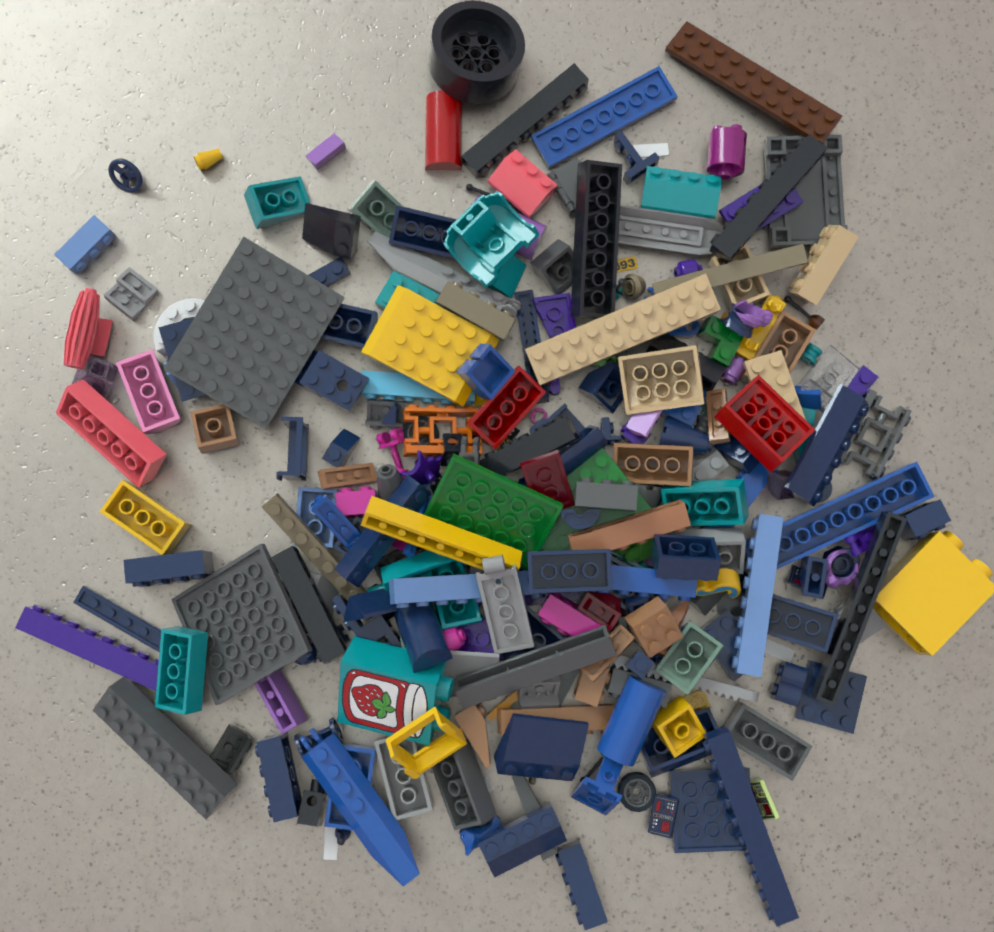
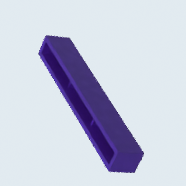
[15,604,159,691]

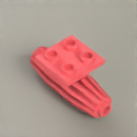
[63,288,113,370]

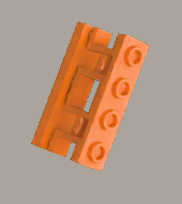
[403,405,483,457]

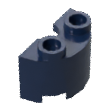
[561,509,601,530]

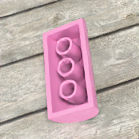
[116,349,181,434]

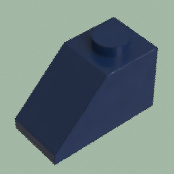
[322,429,361,467]
[799,556,828,599]

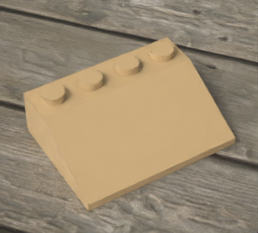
[618,345,704,415]

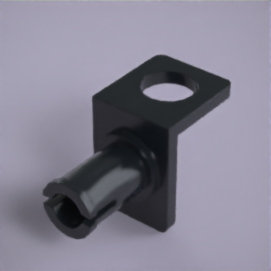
[440,433,462,467]

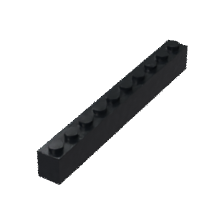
[810,511,907,707]

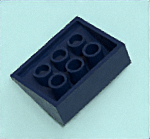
[494,713,589,781]

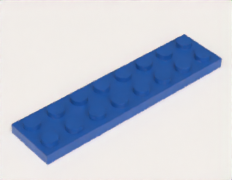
[531,66,678,169]

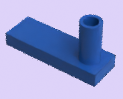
[310,494,361,550]

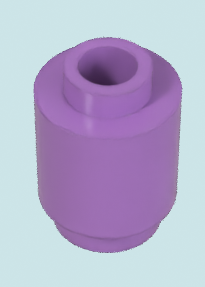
[721,356,745,385]

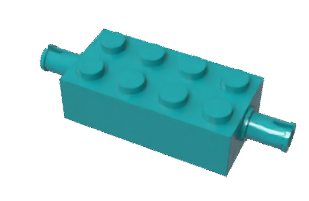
[367,550,468,596]

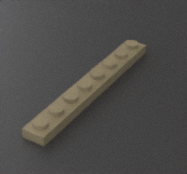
[262,493,374,622]

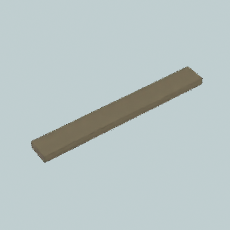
[652,244,808,295]

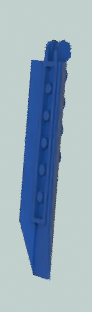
[300,728,420,887]

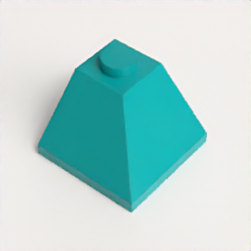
[434,599,482,630]

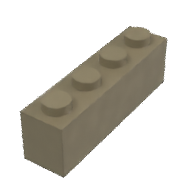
[436,281,515,342]

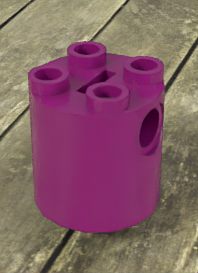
[707,124,747,180]

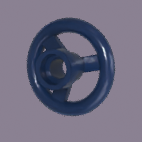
[108,158,143,193]

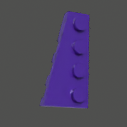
[532,292,576,338]

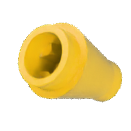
[193,148,223,170]

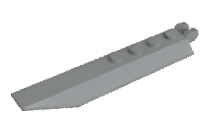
[618,205,724,255]
[367,231,521,317]

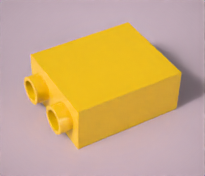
[873,530,994,656]

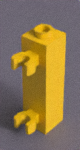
[734,294,786,361]

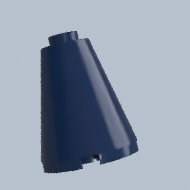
[659,416,712,455]

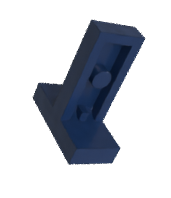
[614,131,659,185]

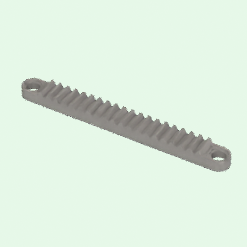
[609,655,759,702]

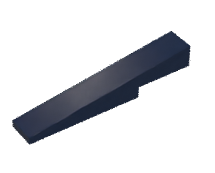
[514,290,549,404]

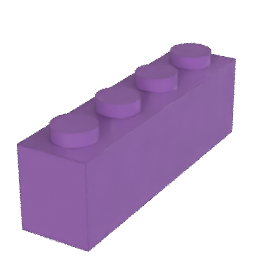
[255,670,308,734]

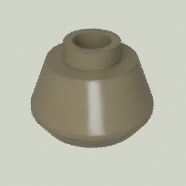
[622,274,646,300]

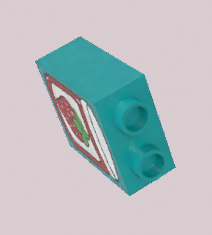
[337,636,454,746]

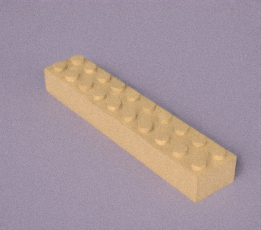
[525,274,721,386]

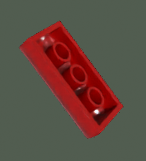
[425,90,462,170]
[466,366,546,450]

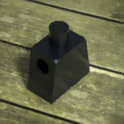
[297,779,327,827]

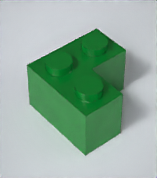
[697,315,743,367]

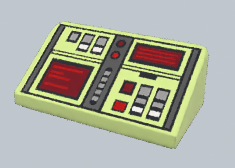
[750,777,779,820]

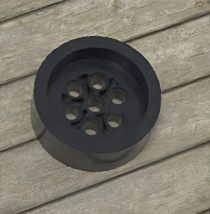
[428,0,525,104]

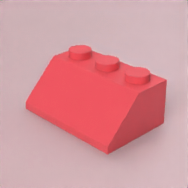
[487,149,557,218]

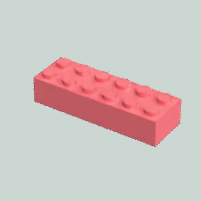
[56,379,167,488]

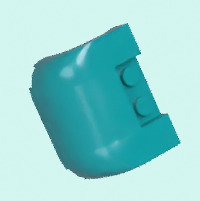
[443,191,540,289]

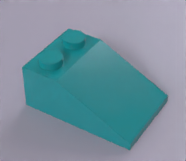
[244,176,311,229]

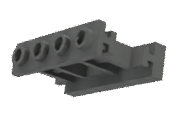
[841,389,912,480]

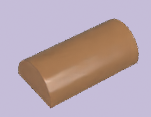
[613,443,694,486]

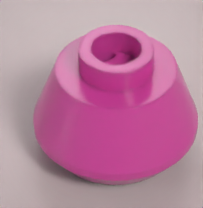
[442,627,466,651]

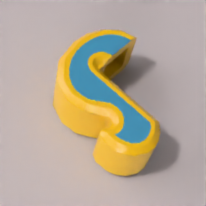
[696,568,741,599]

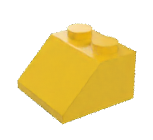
[652,696,706,758]

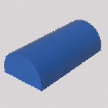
[597,674,667,767]

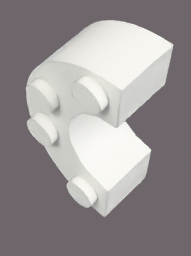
[154,298,205,356]

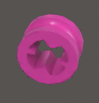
[530,408,547,425]

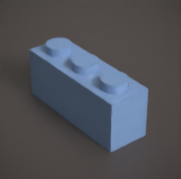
[54,215,116,275]

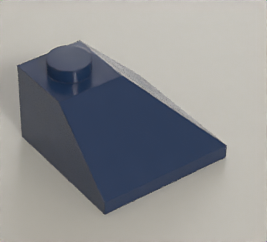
[578,362,624,414]

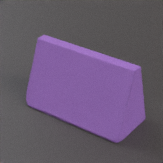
[305,133,346,170]

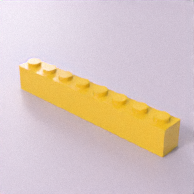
[360,496,523,571]

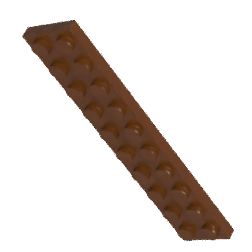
[665,21,842,144]

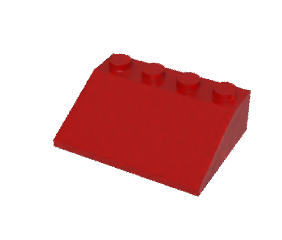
[714,374,815,472]

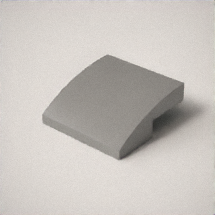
[104,267,158,321]

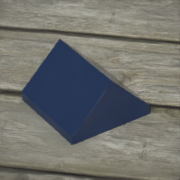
[344,589,399,621]

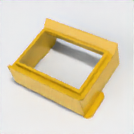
[385,706,467,779]

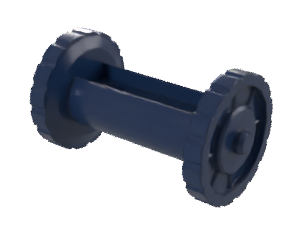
[294,718,344,757]

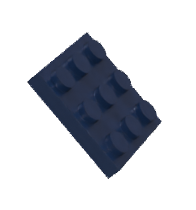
[794,660,867,734]

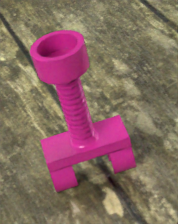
[376,428,408,478]

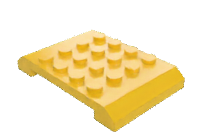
[361,286,499,408]

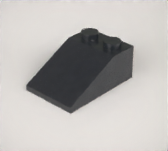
[302,203,361,259]

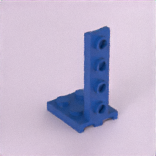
[571,756,623,816]

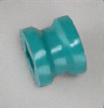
[799,343,822,366]

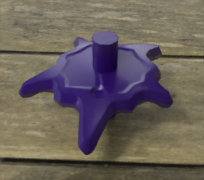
[400,450,442,485]

